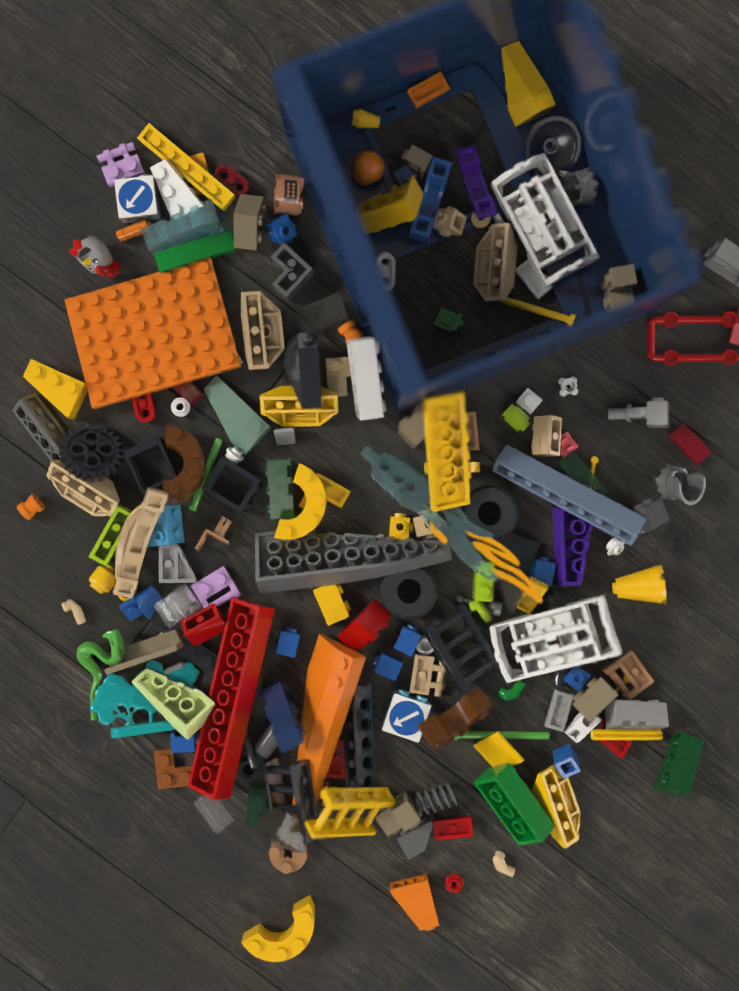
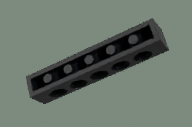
[343,682,376,788]

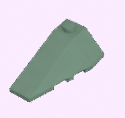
[204,375,271,455]

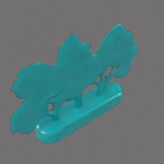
[90,659,206,738]

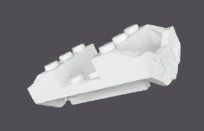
[491,153,600,288]
[490,595,622,683]

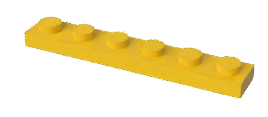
[137,123,236,211]

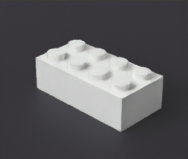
[346,336,386,420]

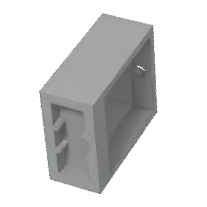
[702,238,739,288]

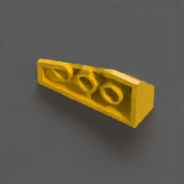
[501,41,556,127]

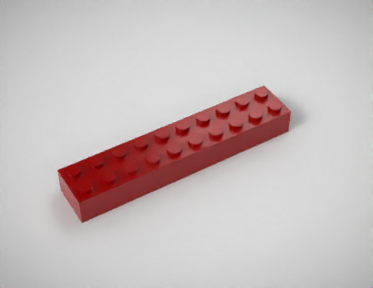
[187,598,275,800]

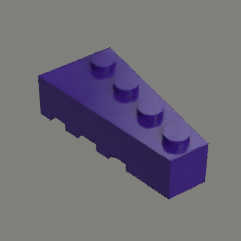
[552,508,593,586]

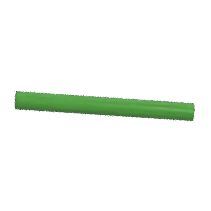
[189,438,223,512]

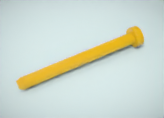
[496,297,576,327]

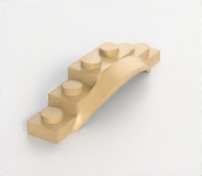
[113,487,168,598]

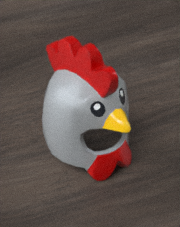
[69,236,121,278]

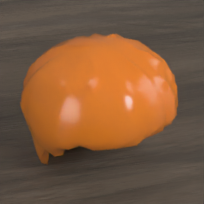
[351,150,385,186]

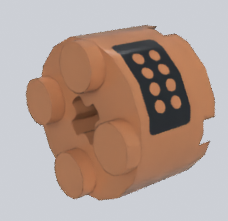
[274,174,304,216]

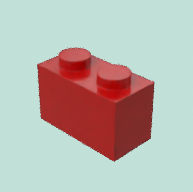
[180,603,226,647]

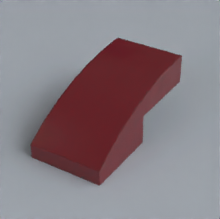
[669,423,711,466]

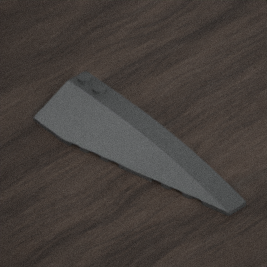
[255,530,452,594]

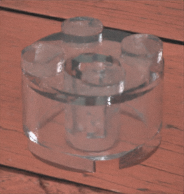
[154,584,201,629]

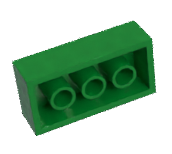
[473,763,555,845]

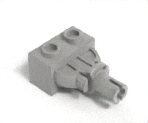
[608,398,669,428]

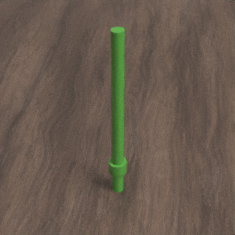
[455,731,550,740]

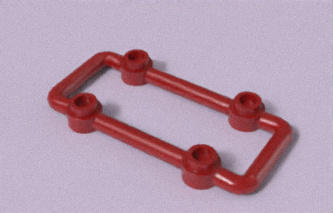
[647,311,739,366]

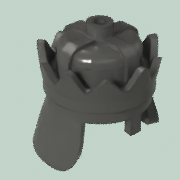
[555,167,599,207]
[655,464,706,505]

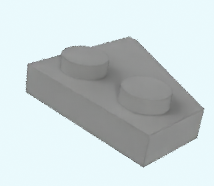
[159,544,197,583]

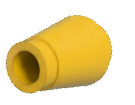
[351,108,380,128]

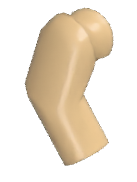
[61,599,86,624]
[493,851,515,877]

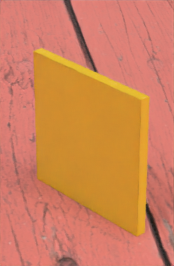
[473,731,524,767]

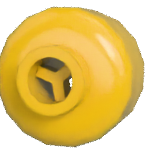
[89,565,116,594]

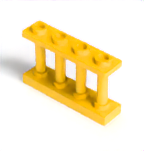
[305,787,396,838]

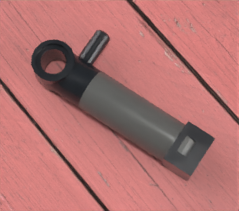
[239,700,303,780]

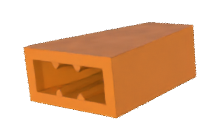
[390,874,439,931]

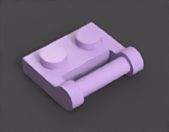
[191,566,242,608]

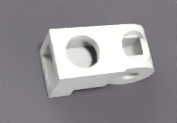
[564,712,602,743]

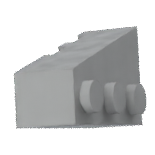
[604,700,669,729]

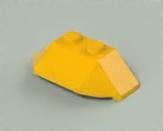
[260,386,338,427]
[532,766,581,848]

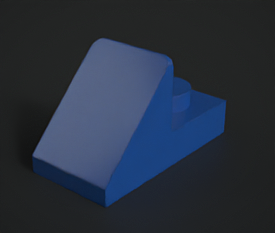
[119,585,163,621]

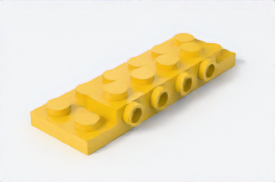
[423,391,471,512]

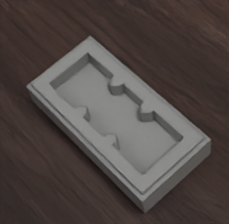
[544,689,574,732]

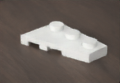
[150,159,207,222]

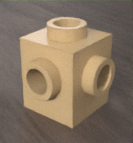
[432,207,467,237]
[412,510,442,539]

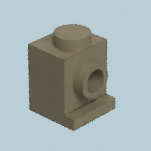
[401,145,433,179]

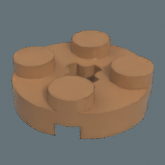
[269,833,307,874]

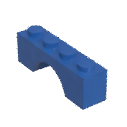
[409,157,452,243]

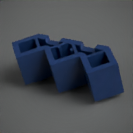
[259,678,306,753]

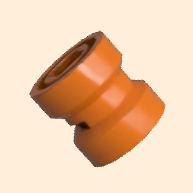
[338,319,364,344]
[17,494,45,520]

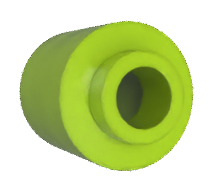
[502,404,531,432]

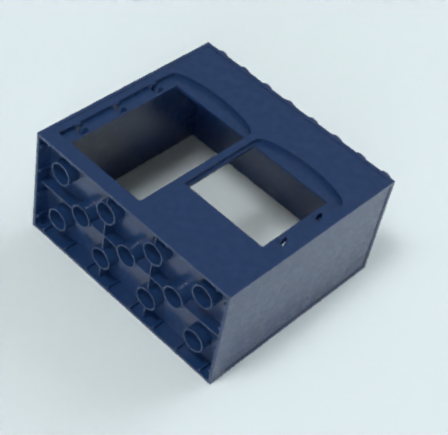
[271,0,702,415]

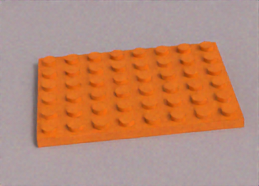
[64,257,241,409]

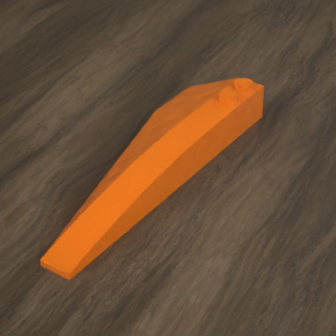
[290,634,366,825]

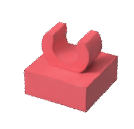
[560,431,578,458]

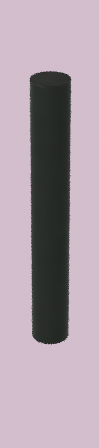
[243,730,258,769]

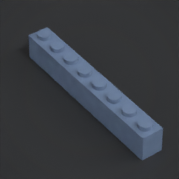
[493,445,646,546]

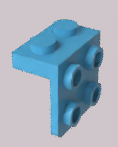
[147,505,185,547]

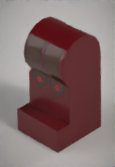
[173,381,203,405]

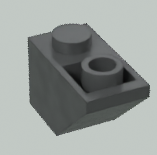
[397,815,433,860]

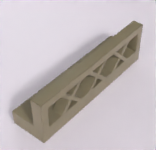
[104,628,184,675]

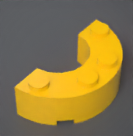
[274,463,327,540]
[241,895,315,962]

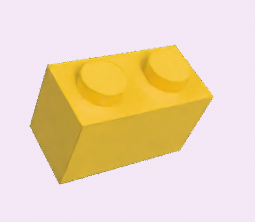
[313,584,352,626]

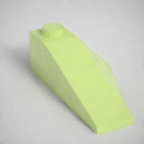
[132,668,215,740]

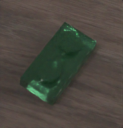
[245,786,268,828]

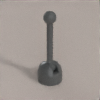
[456,595,503,617]

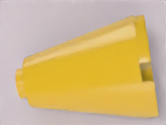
[612,565,666,604]

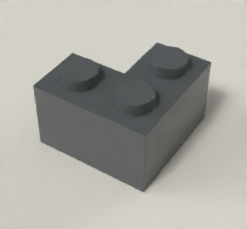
[271,243,314,302]
[627,497,670,534]

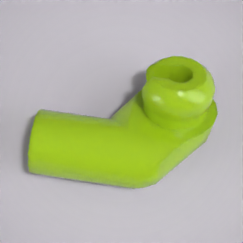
[469,601,492,622]

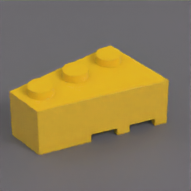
[356,176,424,234]
[23,359,88,420]

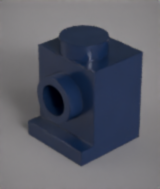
[393,165,419,187]

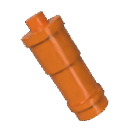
[116,218,152,242]

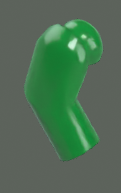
[498,680,526,701]

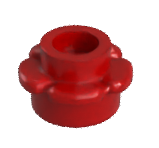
[445,873,464,893]

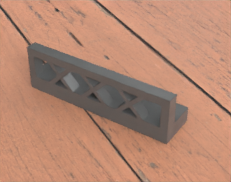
[12,393,81,461]

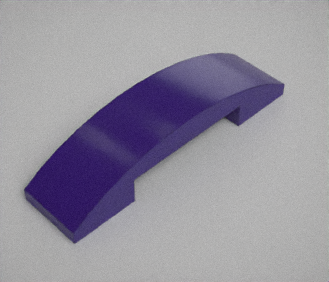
[456,145,497,220]

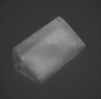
[193,795,233,833]

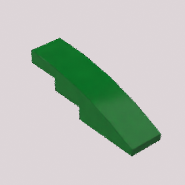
[154,231,236,273]

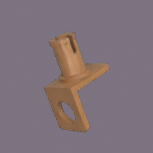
[195,516,232,551]

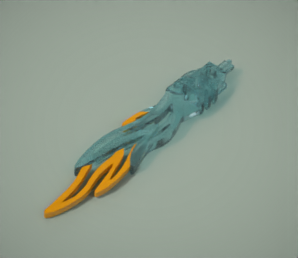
[360,446,542,603]

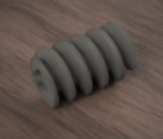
[415,782,458,817]

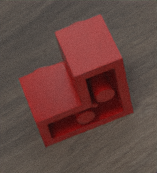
[337,599,392,651]

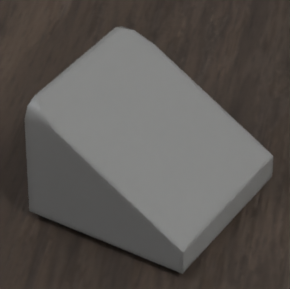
[274,428,296,445]

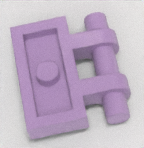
[97,142,145,187]

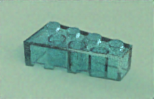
[141,199,224,256]

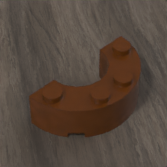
[163,425,205,506]
[417,686,493,749]

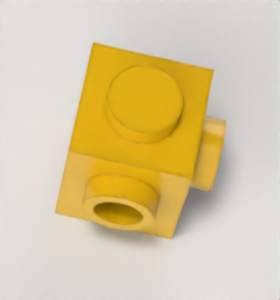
[389,513,413,540]

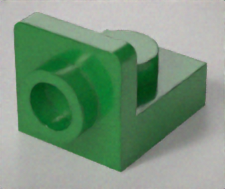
[434,308,465,335]

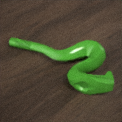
[77,629,125,720]

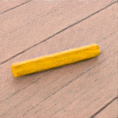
[590,729,663,740]

